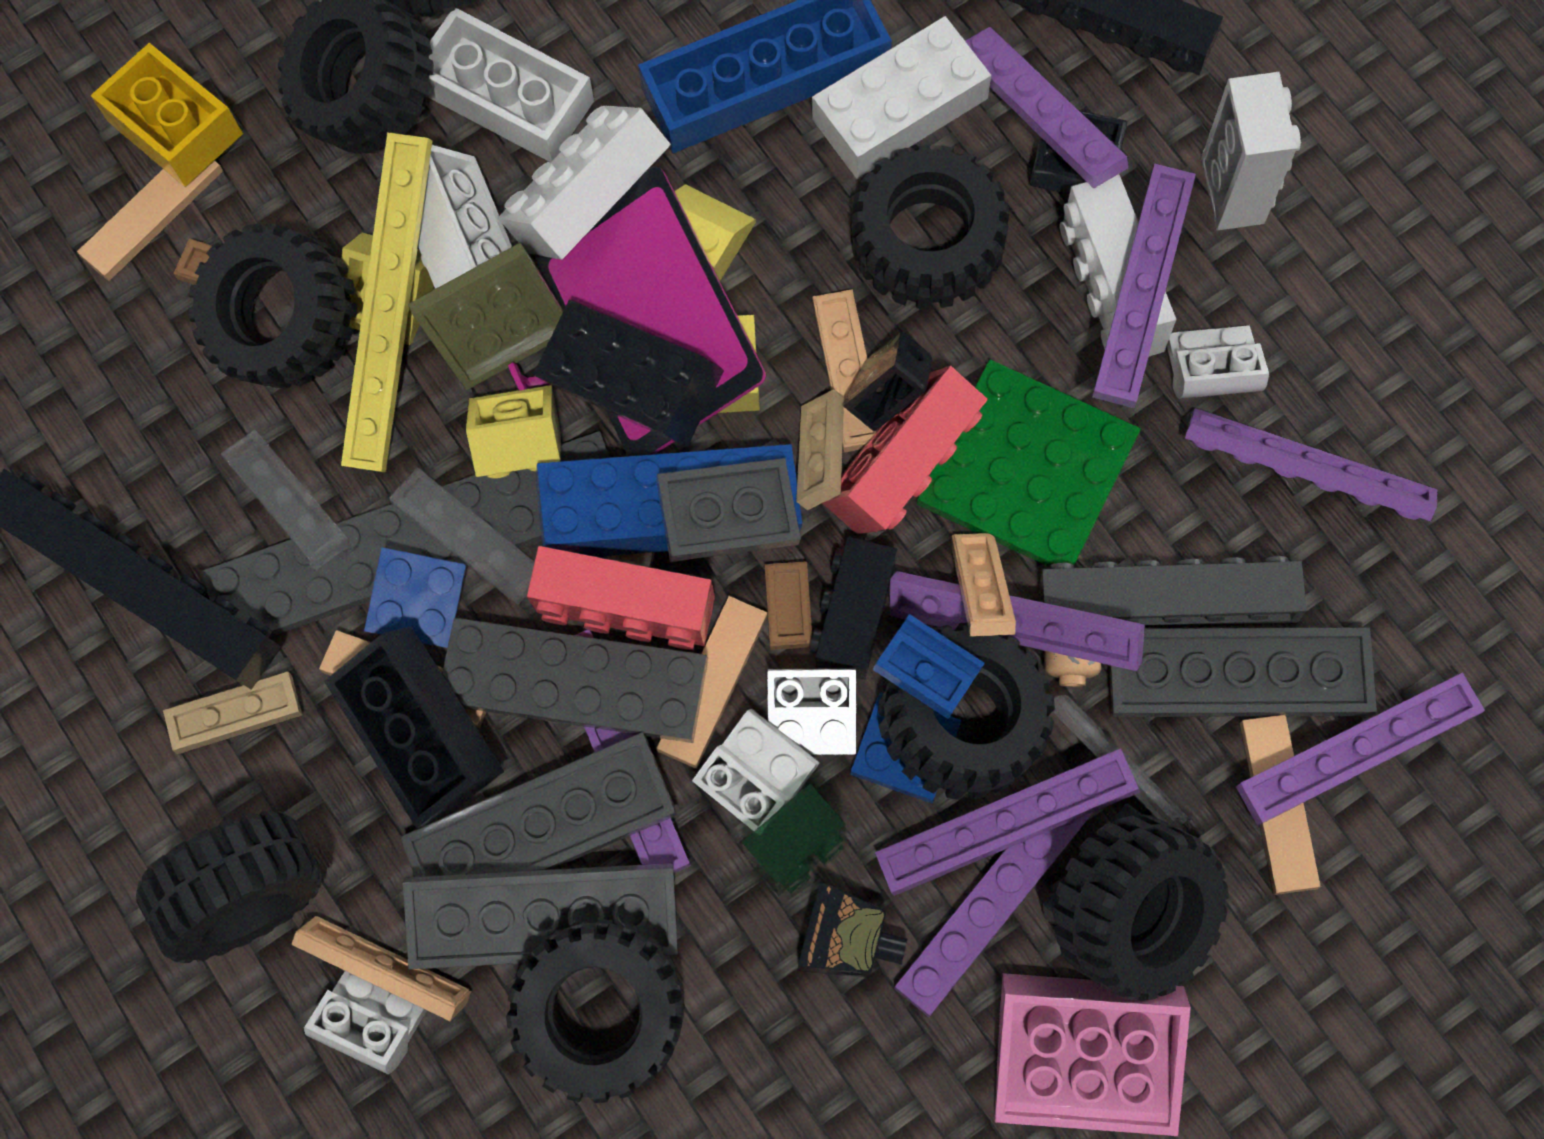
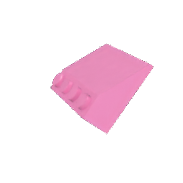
[995,973,1191,1136]

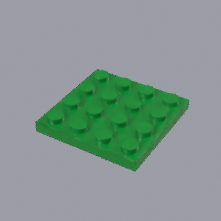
[917,359,1141,567]

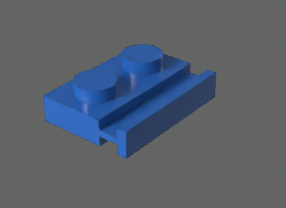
[873,614,985,719]

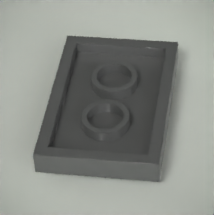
[656,458,801,562]

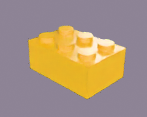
[90,43,243,187]

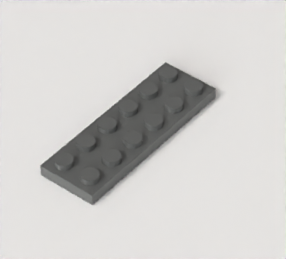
[442,618,708,743]
[1109,628,1377,717]
[400,732,678,877]
[403,863,678,970]

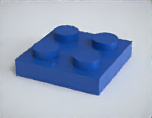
[364,547,467,648]
[850,692,962,804]

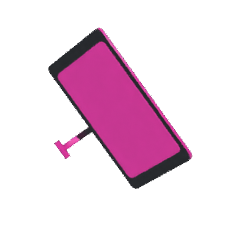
[508,167,766,457]

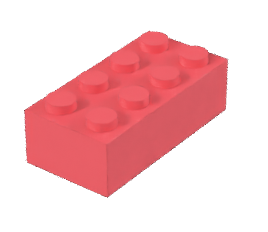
[822,366,988,534]
[527,546,715,650]

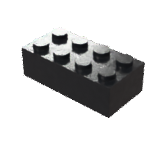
[533,299,724,447]
[324,626,504,828]

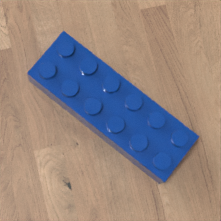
[638,0,892,153]
[536,444,803,557]

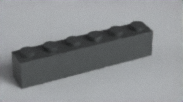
[1039,556,1307,627]

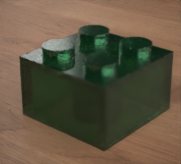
[742,784,846,897]

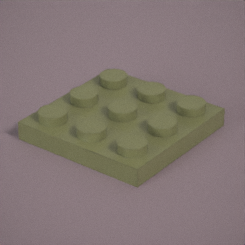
[408,242,563,390]

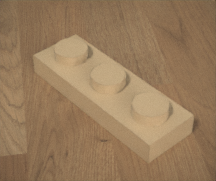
[796,389,844,510]
[163,672,302,754]

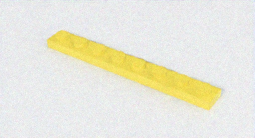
[341,133,432,472]

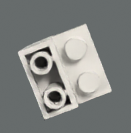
[1167,325,1269,399]
[768,669,856,755]
[692,709,819,836]
[304,971,427,1074]

